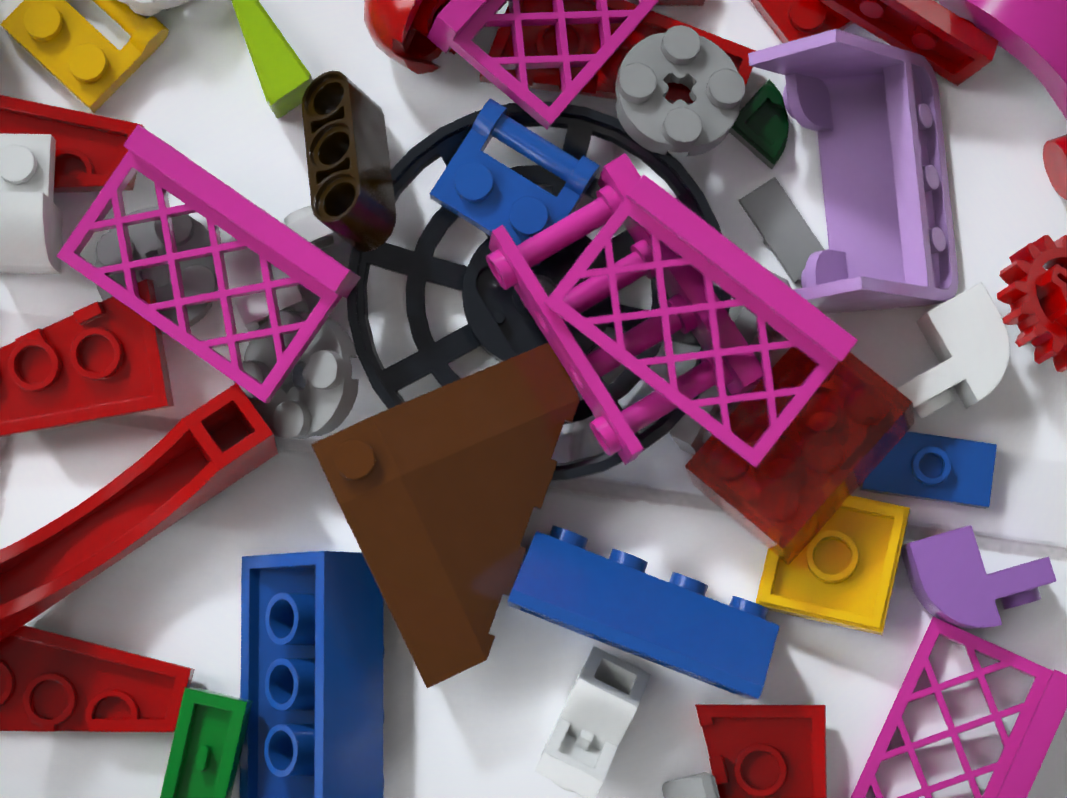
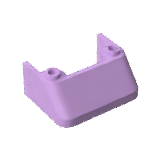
[748,29,958,314]

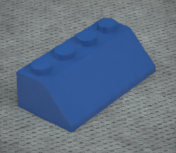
[507,525,780,700]
[239,551,385,798]

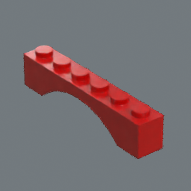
[0,383,278,641]

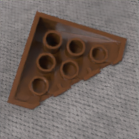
[311,343,580,689]

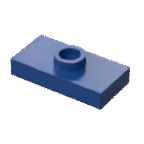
[860,426,997,509]

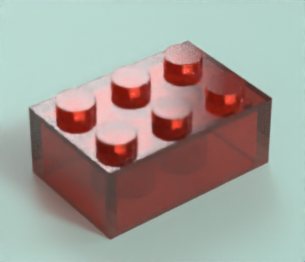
[685,347,915,566]

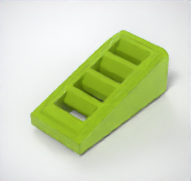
[231,0,313,119]

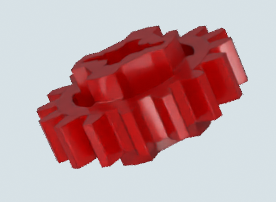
[997,235,1067,373]

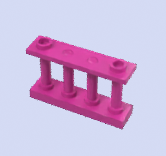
[486,153,763,465]

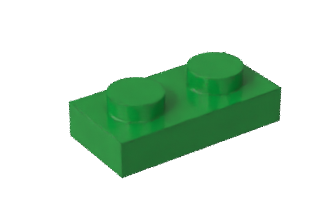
[160,687,253,798]

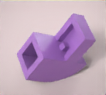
[901,525,1057,629]

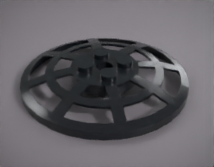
[347,101,731,482]

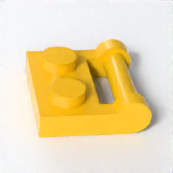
[0,0,169,113]

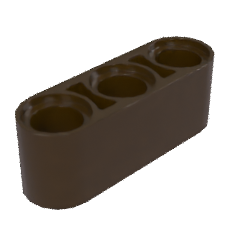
[301,70,396,252]

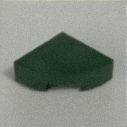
[729,79,789,170]

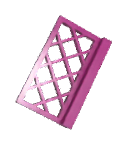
[427,0,660,130]
[56,124,361,404]
[544,174,858,468]
[850,617,1067,798]

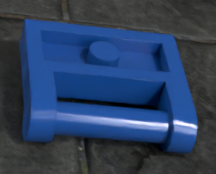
[429,98,600,266]

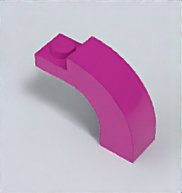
[937,0,1067,120]

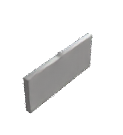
[738,177,824,283]

